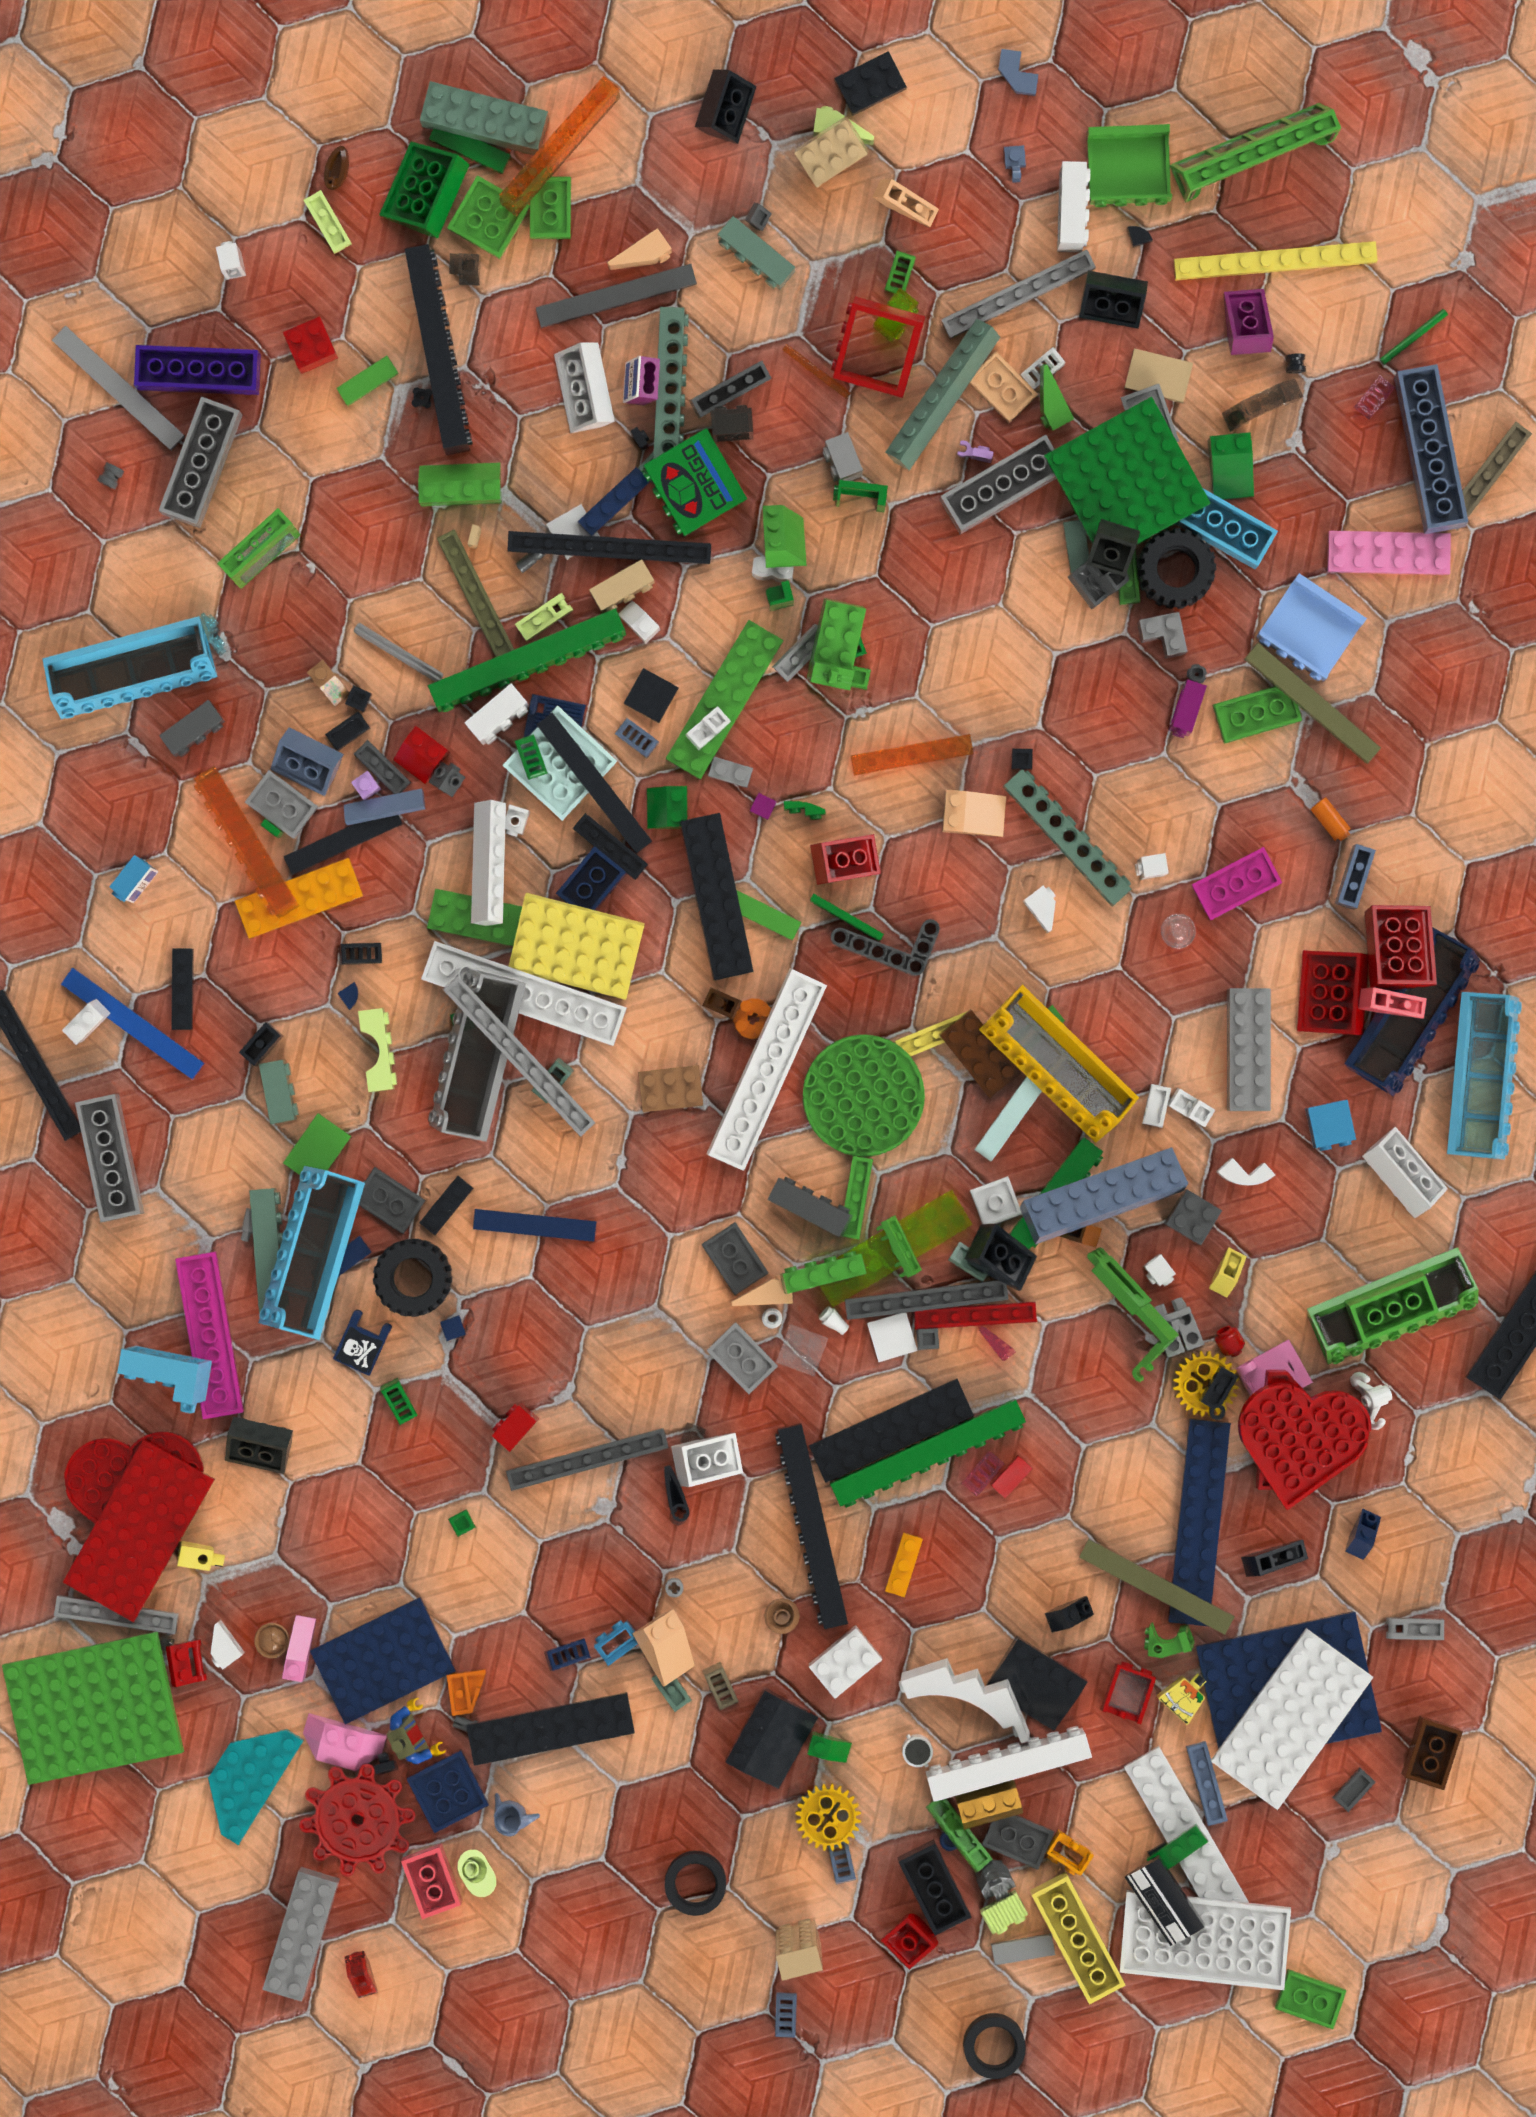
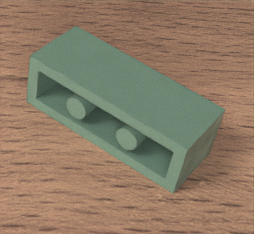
[259,1060,299,1124]

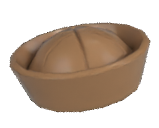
[764,1598,800,1634]
[254,1623,290,1658]

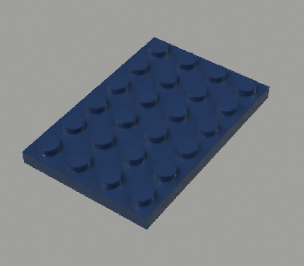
[310,1597,456,1724]

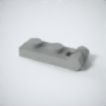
[1386,1617,1444,1640]

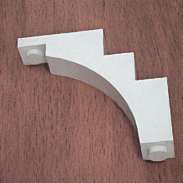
[899,1658,1030,1743]

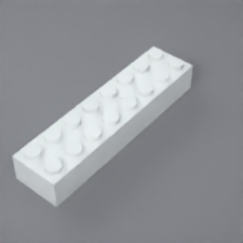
[925,1726,1092,1802]

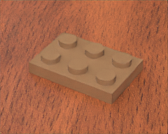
[638,1065,703,1112]

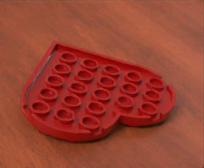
[1238,1383,1371,1510]
[64,1431,204,1524]

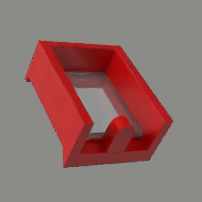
[1100,1661,1156,1725]

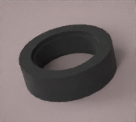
[665,1851,726,1916]
[963,2013,1026,2079]

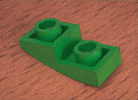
[784,801,826,820]

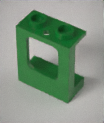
[833,480,888,512]

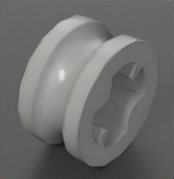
[665,1578,683,1597]

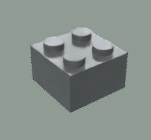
[1164,1189,1222,1245]

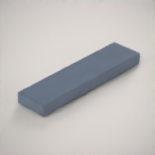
[344,788,425,825]
[1186,1741,1228,1826]

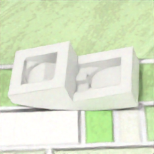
[685,706,731,751]
[1168,1088,1215,1127]

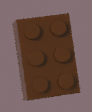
[1401,1716,1463,1790]

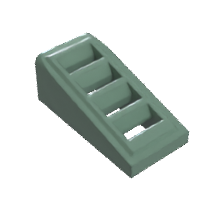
[531,1058,574,1103]

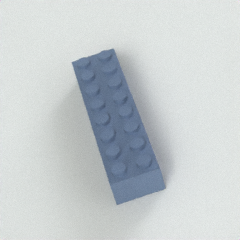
[1394,364,1468,534]
[1020,1147,1188,1245]

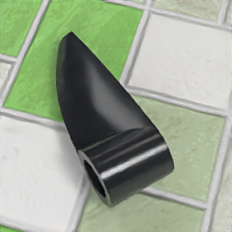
[664,1465,690,1525]

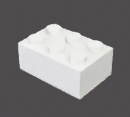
[464,683,529,745]
[809,1625,882,1699]

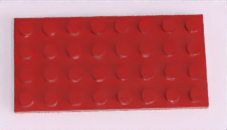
[63,1439,215,1623]

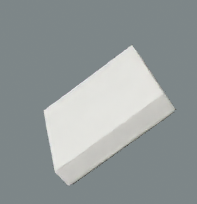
[546,504,600,560]
[970,1176,1022,1224]
[867,1313,918,1362]

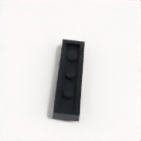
[572,813,648,880]
[172,948,194,1030]

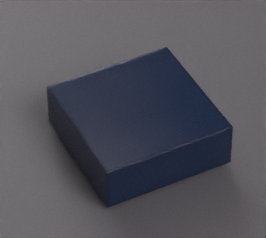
[440,1315,466,1341]

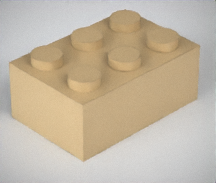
[795,116,868,188]

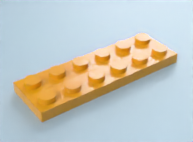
[235,858,363,939]

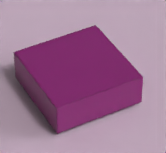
[750,793,777,820]

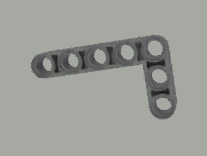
[830,919,940,976]

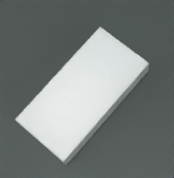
[1142,1084,1171,1128]

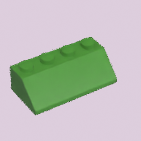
[418,463,502,507]

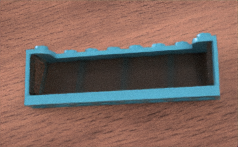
[42,616,218,719]
[258,1166,365,1340]

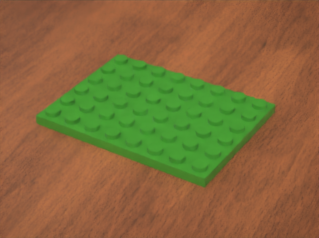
[2,1631,184,1785]

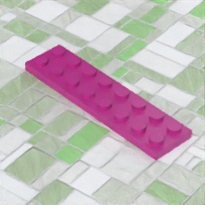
[175,1252,244,1419]

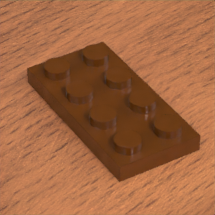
[939,1009,1021,1098]

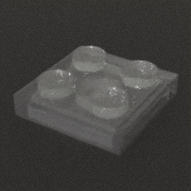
[776,1324,828,1376]

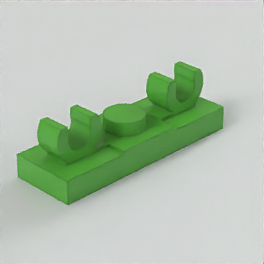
[876,1215,922,1278]

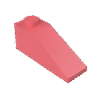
[1358,988,1427,1019]

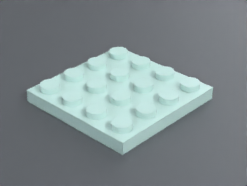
[502,705,617,821]

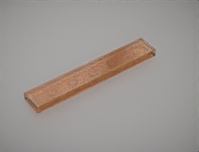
[850,734,974,776]

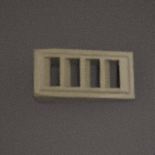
[703,1662,739,1710]

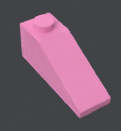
[282,1615,316,1682]

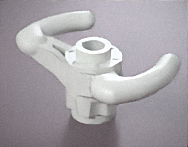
[1350,1372,1392,1430]

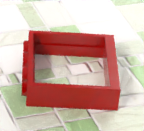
[831,296,926,398]

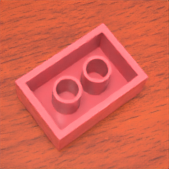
[401,1843,463,1919]

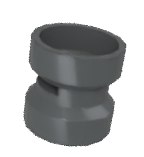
[97,462,124,490]

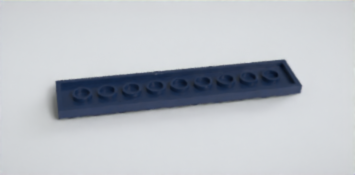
[1168,1419,1231,1627]

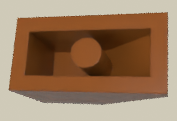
[1060,1225,1102,1248]

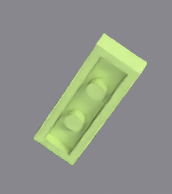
[304,190,352,254]

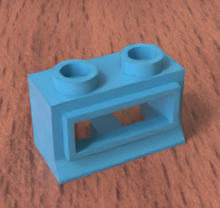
[594,1620,638,1666]

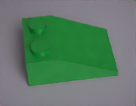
[1207,432,1254,500]

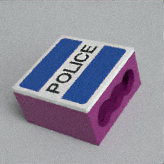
[623,356,660,406]

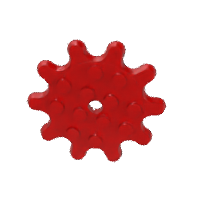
[299,1764,416,1877]

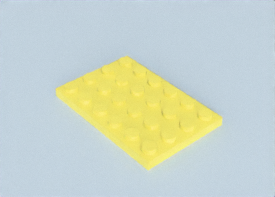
[509,893,645,1000]

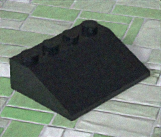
[986,1636,1088,1731]
[725,1687,818,1789]

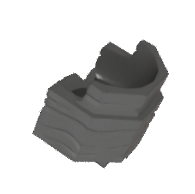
[975,1860,1016,1901]

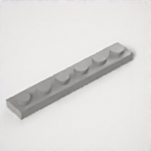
[54,1595,179,1634]

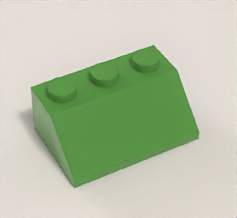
[763,505,807,568]

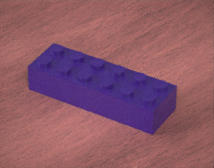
[134,345,261,395]

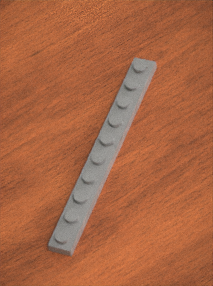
[442,975,595,1137]

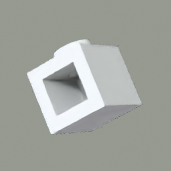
[1143,1254,1176,1287]

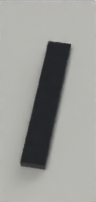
[283,815,403,875]

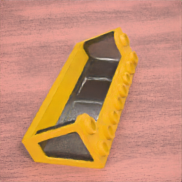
[979,984,1139,1143]

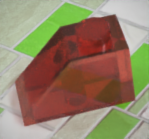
[344,1951,378,1998]

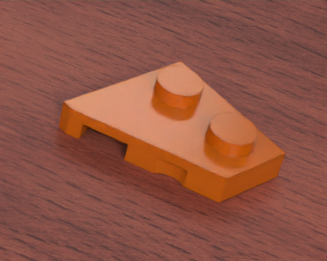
[446,1669,486,1716]

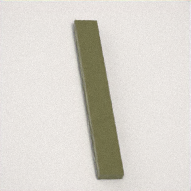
[437,529,514,657]
[1244,643,1381,764]
[1079,1539,1235,1635]

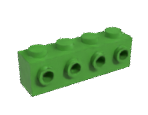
[780,1251,866,1294]

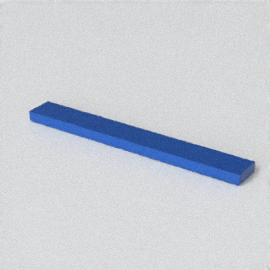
[61,968,205,1080]

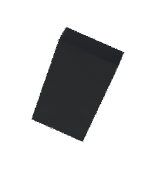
[325,711,371,751]

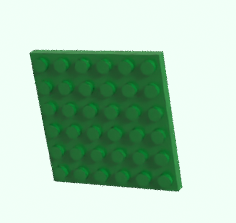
[1044,396,1211,544]

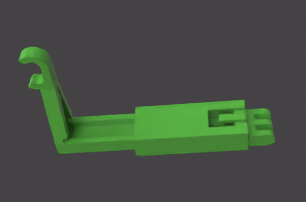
[1087,1247,1179,1382]

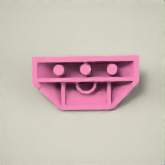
[303,1713,387,1771]

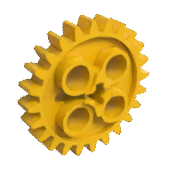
[1172,1351,1239,1417]
[795,1783,861,1851]

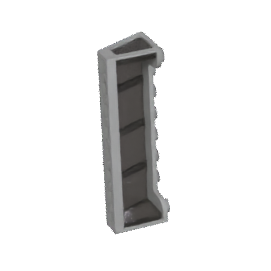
[428,968,526,1142]

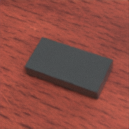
[1332,1767,1375,1812]

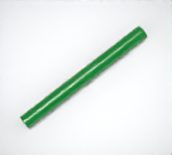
[1380,309,1448,365]

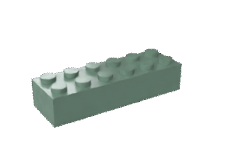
[420,81,549,157]

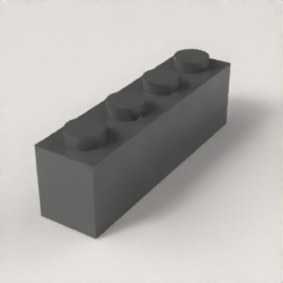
[689,361,772,418]
[767,1176,853,1237]

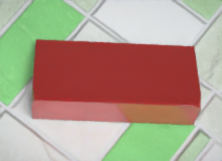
[990,1455,1033,1498]

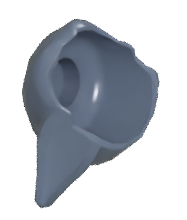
[494,1793,540,1837]

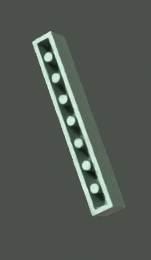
[885,319,1001,471]

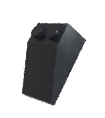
[964,1223,1037,1291]

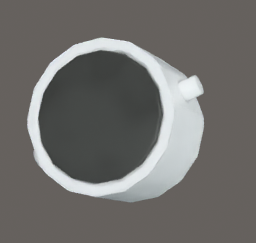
[902,1734,933,1768]

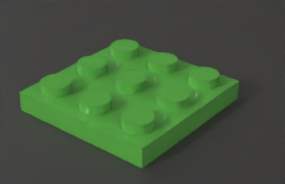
[447,175,530,259]

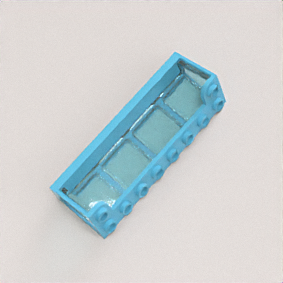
[1447,992,1522,1160]

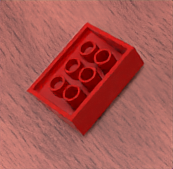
[1364,905,1437,990]
[1297,950,1368,1036]

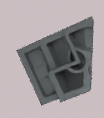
[1068,561,1129,609]

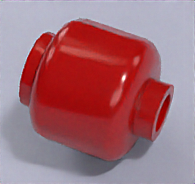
[1215,1326,1245,1357]

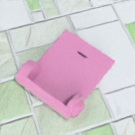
[1235,1339,1313,1396]

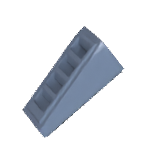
[615,718,659,759]
[828,1841,856,1884]
[775,1992,797,2038]

